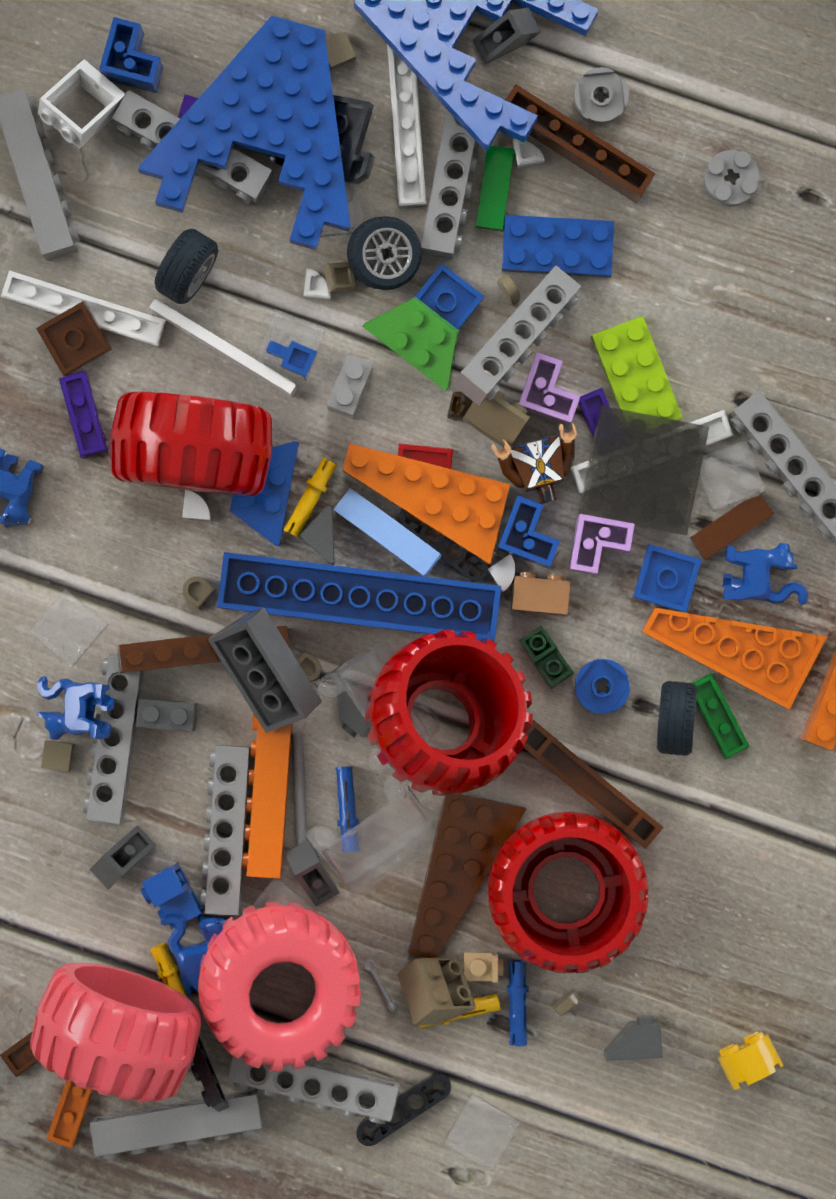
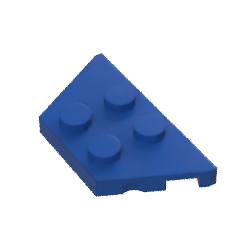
[230,441,299,547]

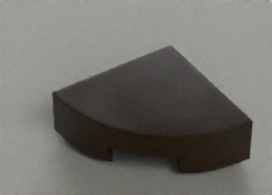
[447,391,473,421]

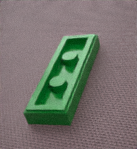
[475,146,514,232]
[692,673,750,759]

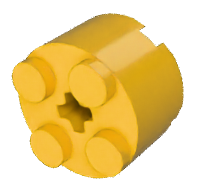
[718,1031,784,1090]

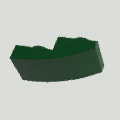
[519,625,574,689]

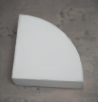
[512,139,545,168]
[303,269,331,300]
[182,490,211,521]
[488,554,515,592]

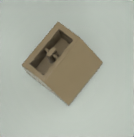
[463,391,530,448]
[397,957,476,1025]

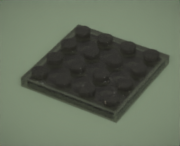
[578,406,709,535]

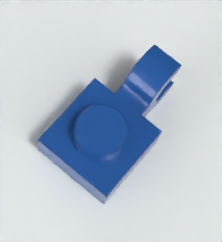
[266,340,317,378]

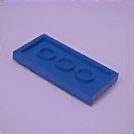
[502,215,614,277]

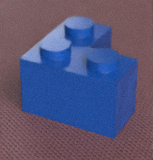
[99,17,164,93]
[497,495,560,569]
[141,862,204,930]

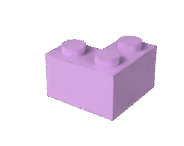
[519,352,580,427]
[568,514,635,575]

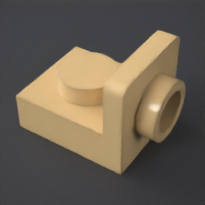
[464,952,503,983]

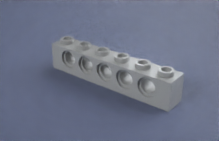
[112,90,274,205]
[421,110,480,259]
[453,266,581,406]
[729,391,836,542]
[83,654,144,824]
[200,745,251,916]
[227,1057,401,1124]

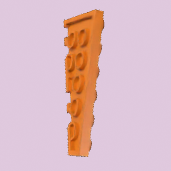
[343,443,510,565]
[641,608,828,710]

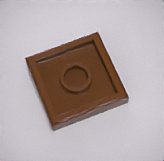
[36,301,112,376]

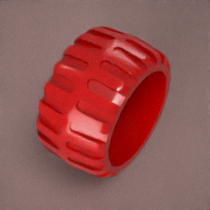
[110,391,272,496]
[365,630,533,796]
[488,812,648,974]

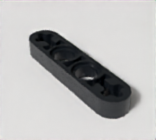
[399,509,488,582]
[356,1072,451,1146]

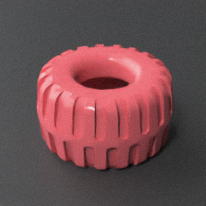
[198,901,361,1072]
[30,963,202,1102]

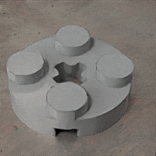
[573,67,629,124]
[703,150,759,207]

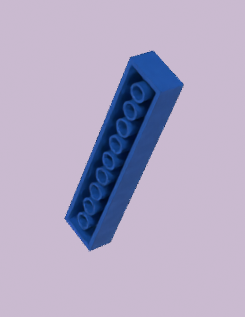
[217,552,501,642]

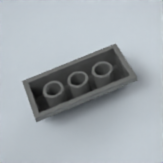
[208,607,322,733]

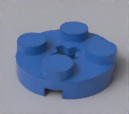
[574,659,630,714]

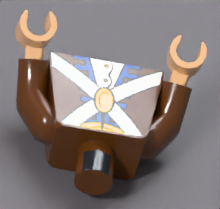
[491,423,577,504]

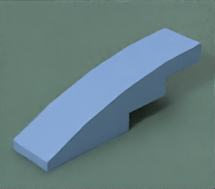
[334,488,442,577]

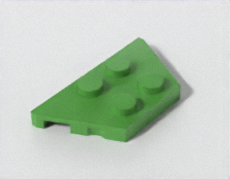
[362,297,459,391]

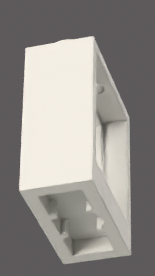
[38,60,125,149]

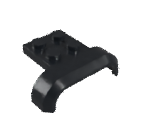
[268,95,375,184]

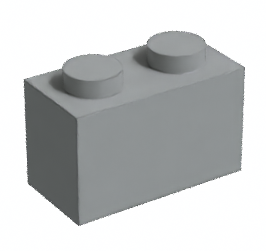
[327,354,373,420]

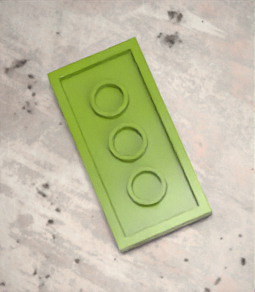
[591,316,683,438]

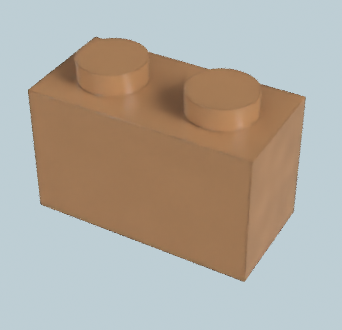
[511,572,571,615]

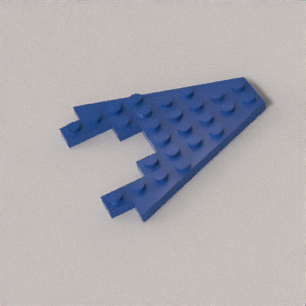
[138,16,350,251]

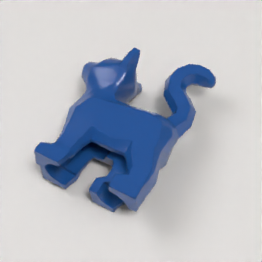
[0,448,44,528]
[722,542,808,605]
[37,676,115,740]
[161,914,226,995]

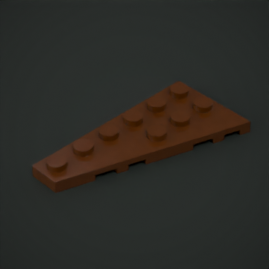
[408,793,527,958]

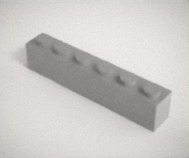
[0,89,80,261]
[90,1089,263,1159]

